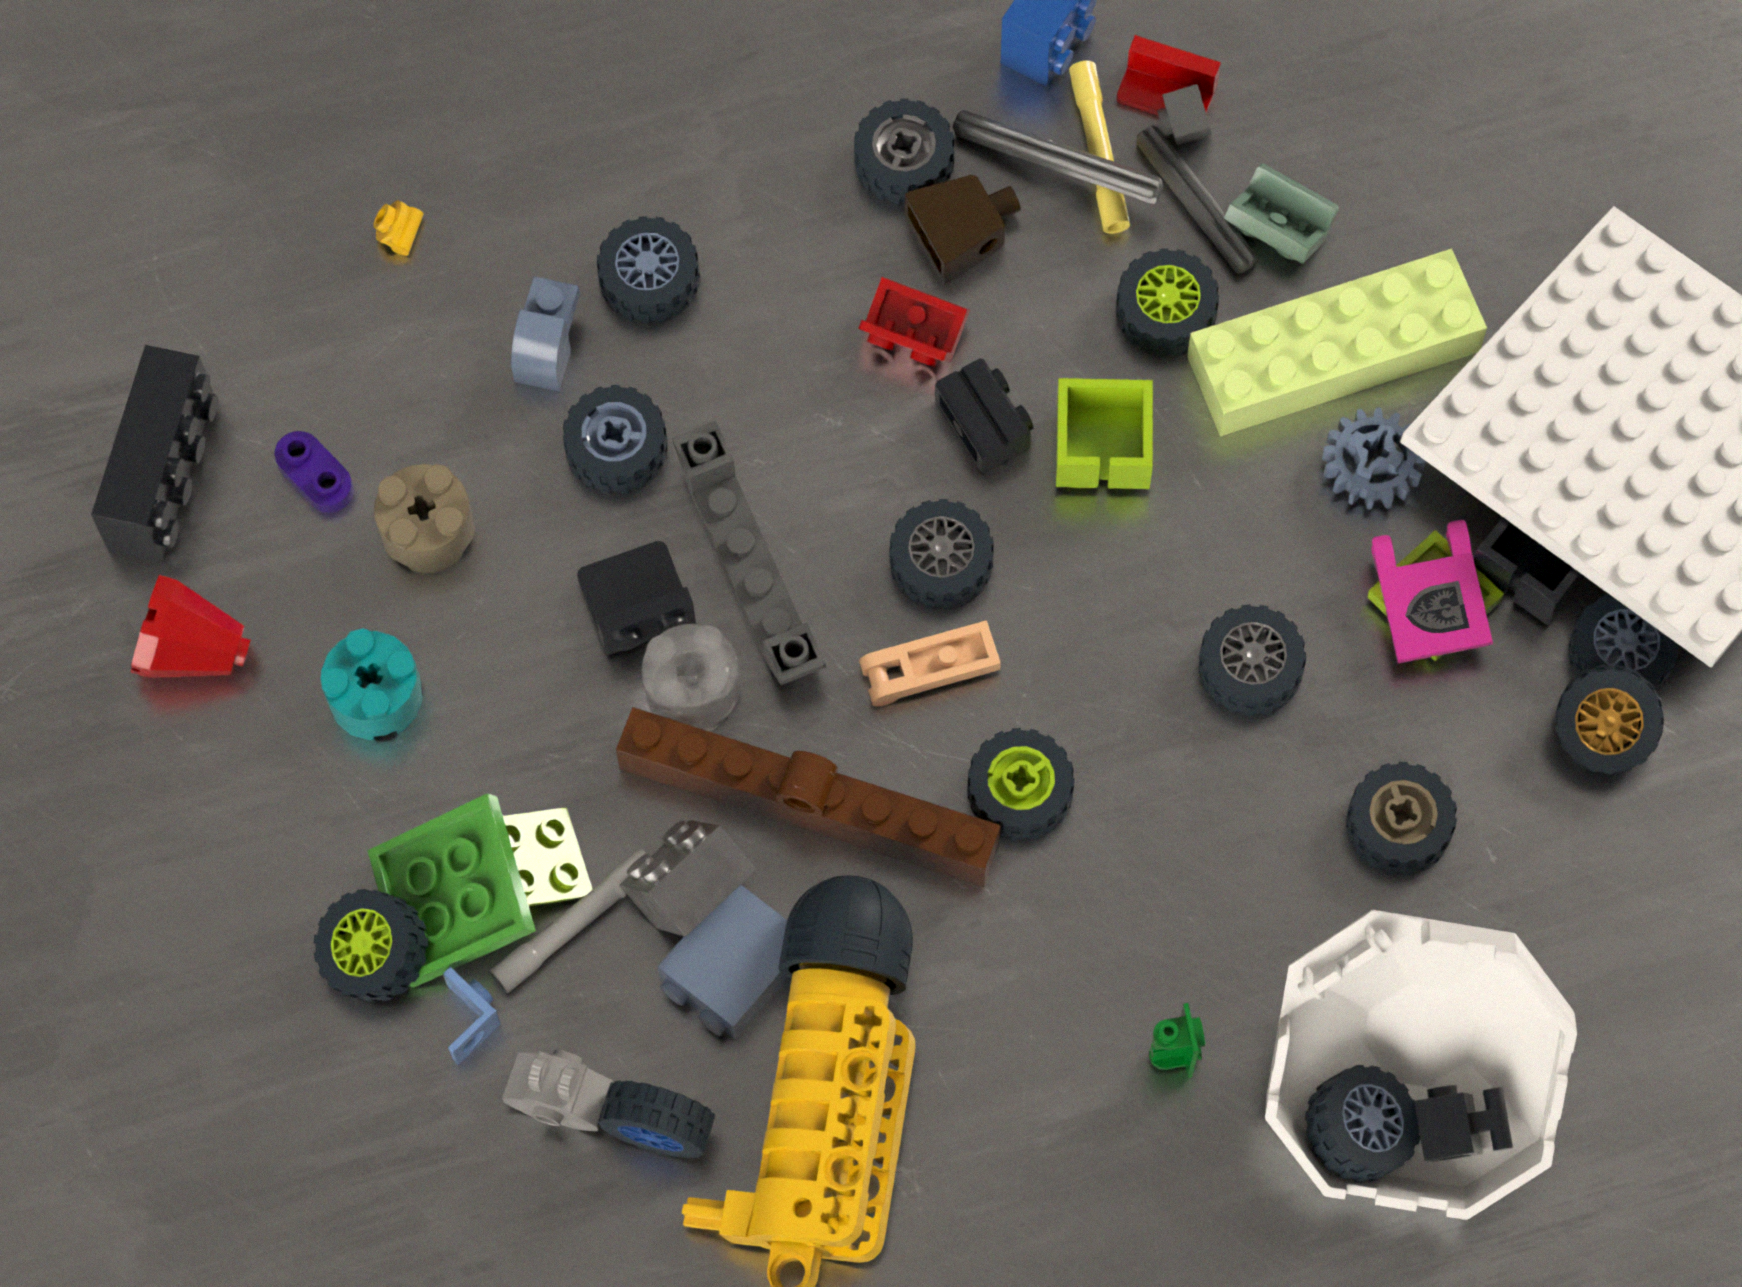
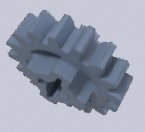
[1322,407,1426,509]

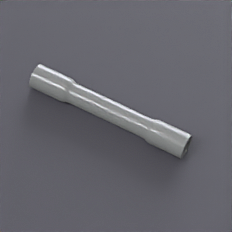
[489,848,647,994]

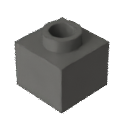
[1157,84,1212,146]

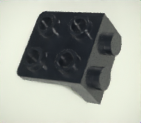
[577,541,696,656]

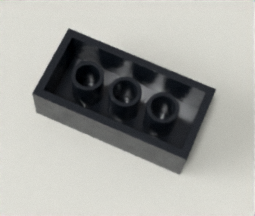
[91,345,218,563]

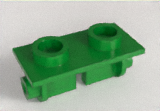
[1149,1003,1205,1078]

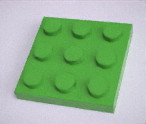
[367,793,536,987]

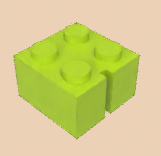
[1056,378,1153,489]

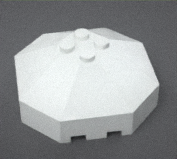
[1265,910,1577,1220]

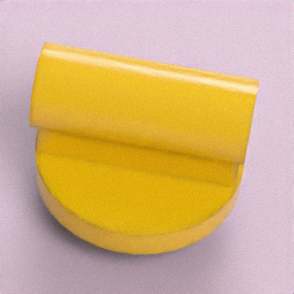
[373,200,424,256]

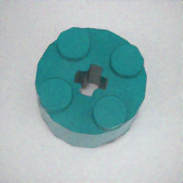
[320,628,423,740]

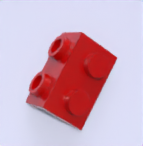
[858,277,970,367]

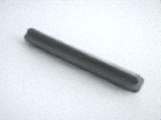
[952,110,1163,204]

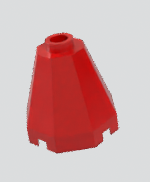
[131,575,251,678]

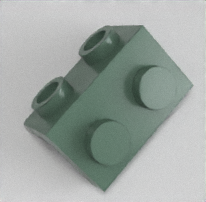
[1224,164,1339,264]

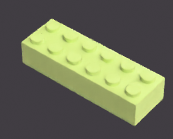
[1187,248,1487,437]

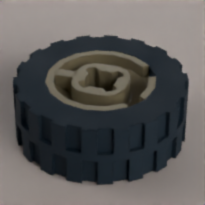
[1346,762,1457,875]

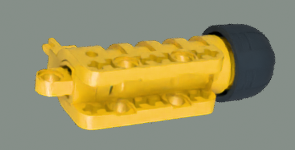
[682,875,916,1287]

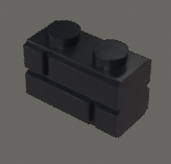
[935,358,1034,474]

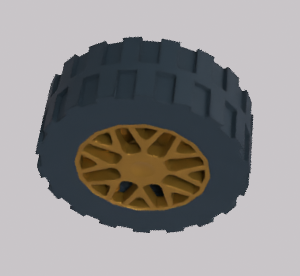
[1555,664,1664,774]

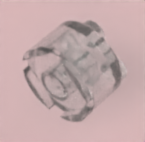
[642,624,741,731]

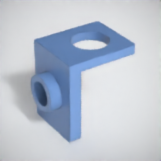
[443,967,501,1065]

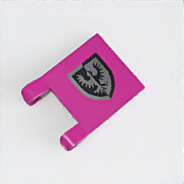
[1371,520,1493,663]

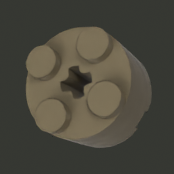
[374,464,475,573]

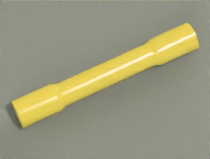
[1069,61,1130,234]

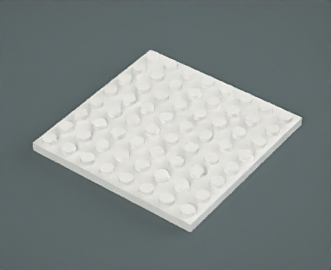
[1400,206,1742,668]

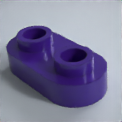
[274,431,354,513]

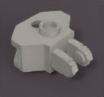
[502,1050,613,1132]

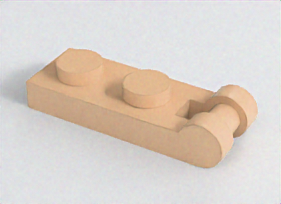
[859,620,1001,707]

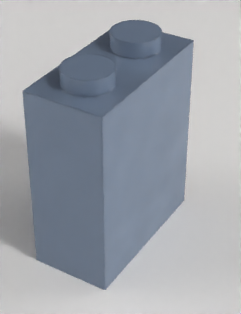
[658,885,789,1040]

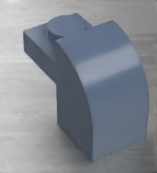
[511,276,580,392]

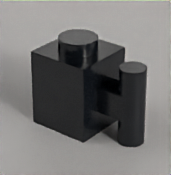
[1414,1085,1513,1162]

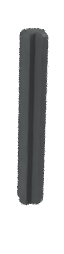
[1136,125,1257,274]

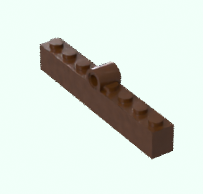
[616,707,1001,887]

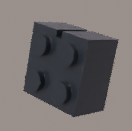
[1474,517,1585,625]

